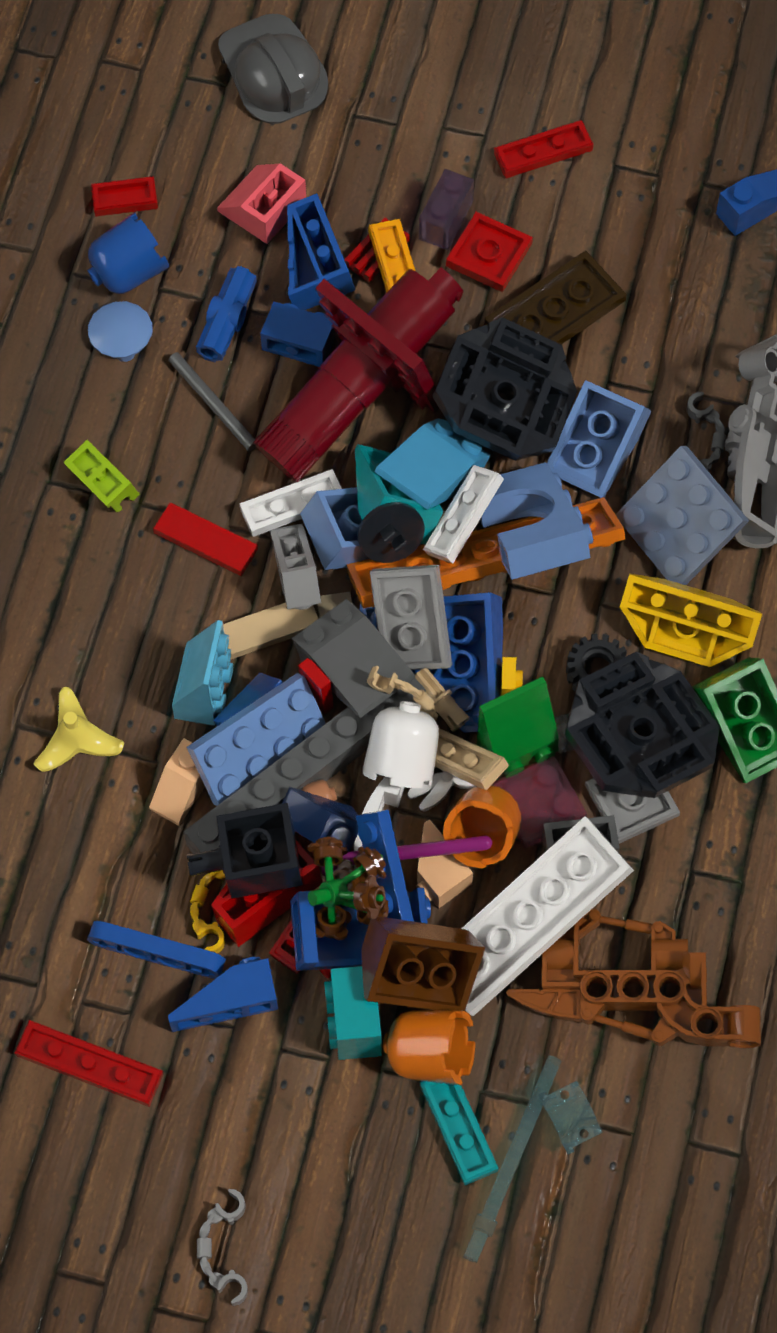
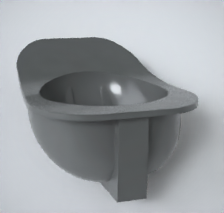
[218,14,328,124]

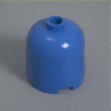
[87,212,170,294]

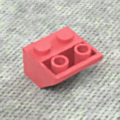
[217,163,306,244]

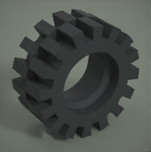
[566,634,627,692]

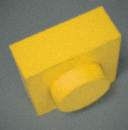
[501,657,523,696]

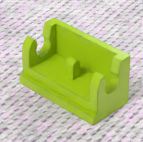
[63,440,140,512]

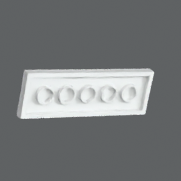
[461,816,634,1016]

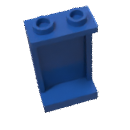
[290,888,431,971]

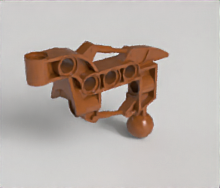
[506,909,761,1048]

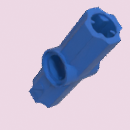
[196,266,257,362]

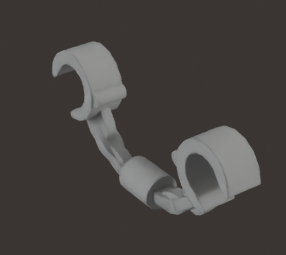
[197,1189,248,1306]

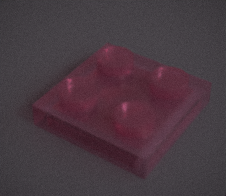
[493,756,587,848]

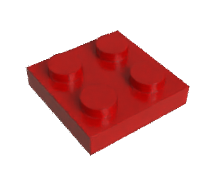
[446,211,533,293]

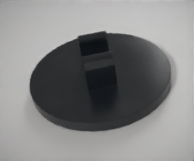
[358,502,425,563]

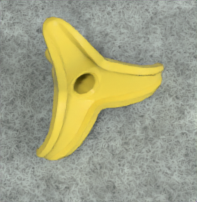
[34,687,125,772]

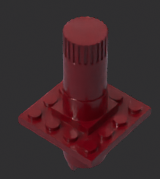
[253,267,464,482]

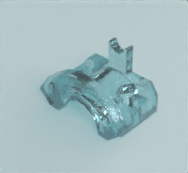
[539,1080,603,1155]

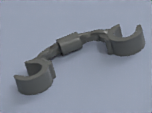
[687,392,726,471]

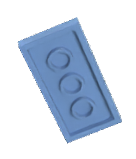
[187,673,326,806]

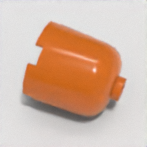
[443,785,521,869]
[383,1009,475,1085]

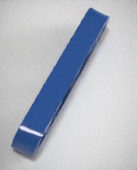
[87,921,226,979]

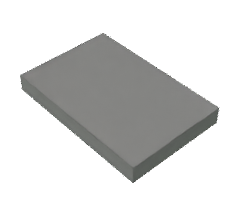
[370,565,452,670]

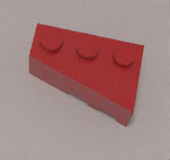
[211,840,323,947]

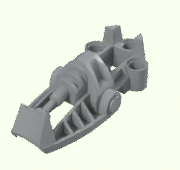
[725,334,777,548]

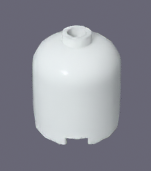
[363,701,439,788]

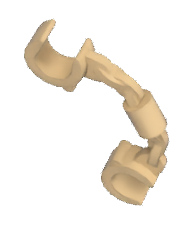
[367,666,438,721]

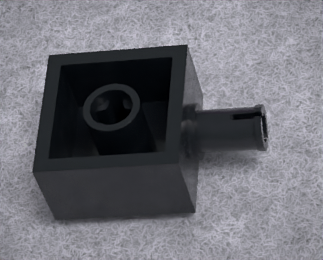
[187,803,303,899]

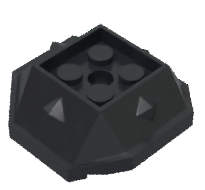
[432,317,577,461]
[564,651,720,798]

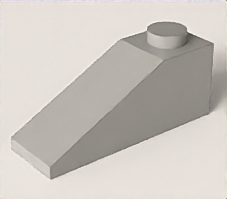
[270,524,321,610]

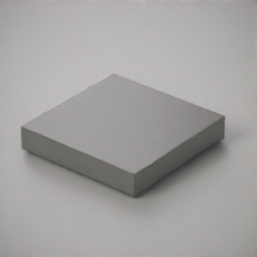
[585,778,680,844]

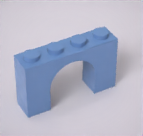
[479,462,593,580]

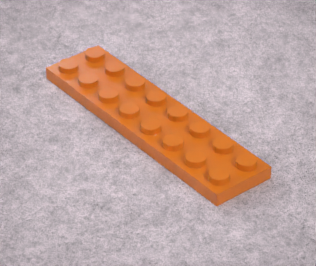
[347,497,625,609]

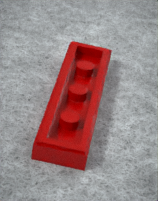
[14,1020,164,1107]

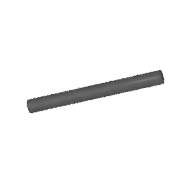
[168,352,256,452]

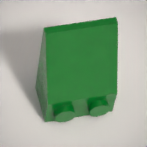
[692,657,777,783]
[477,677,559,780]

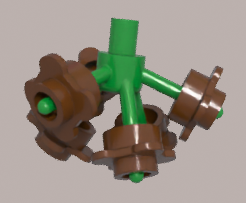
[307,837,389,940]

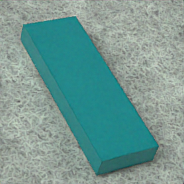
[420,1081,499,1185]

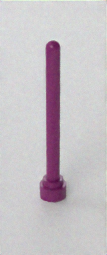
[321,836,492,876]

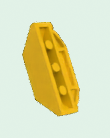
[620,574,763,667]

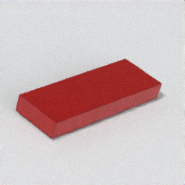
[494,120,594,179]
[153,502,258,577]

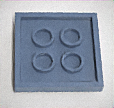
[615,446,749,585]

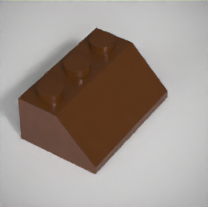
[361,916,486,1011]

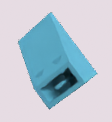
[172,620,233,726]

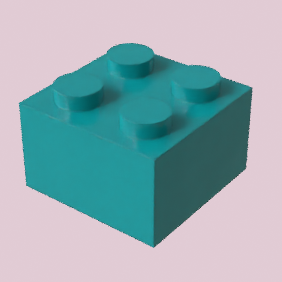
[324,966,382,1060]

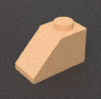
[149,738,205,826]
[416,819,473,909]

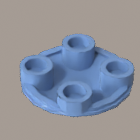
[88,301,153,362]

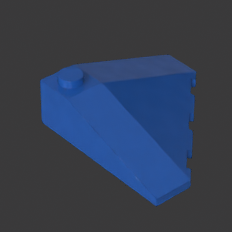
[360,593,503,733]

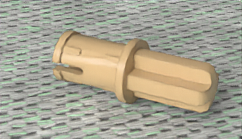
[415,668,470,732]

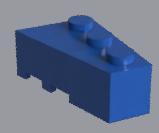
[287,193,356,310]

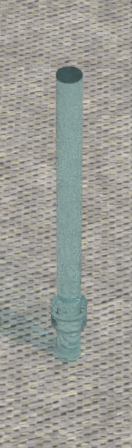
[463,1055,562,1263]

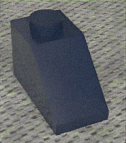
[282,787,358,852]

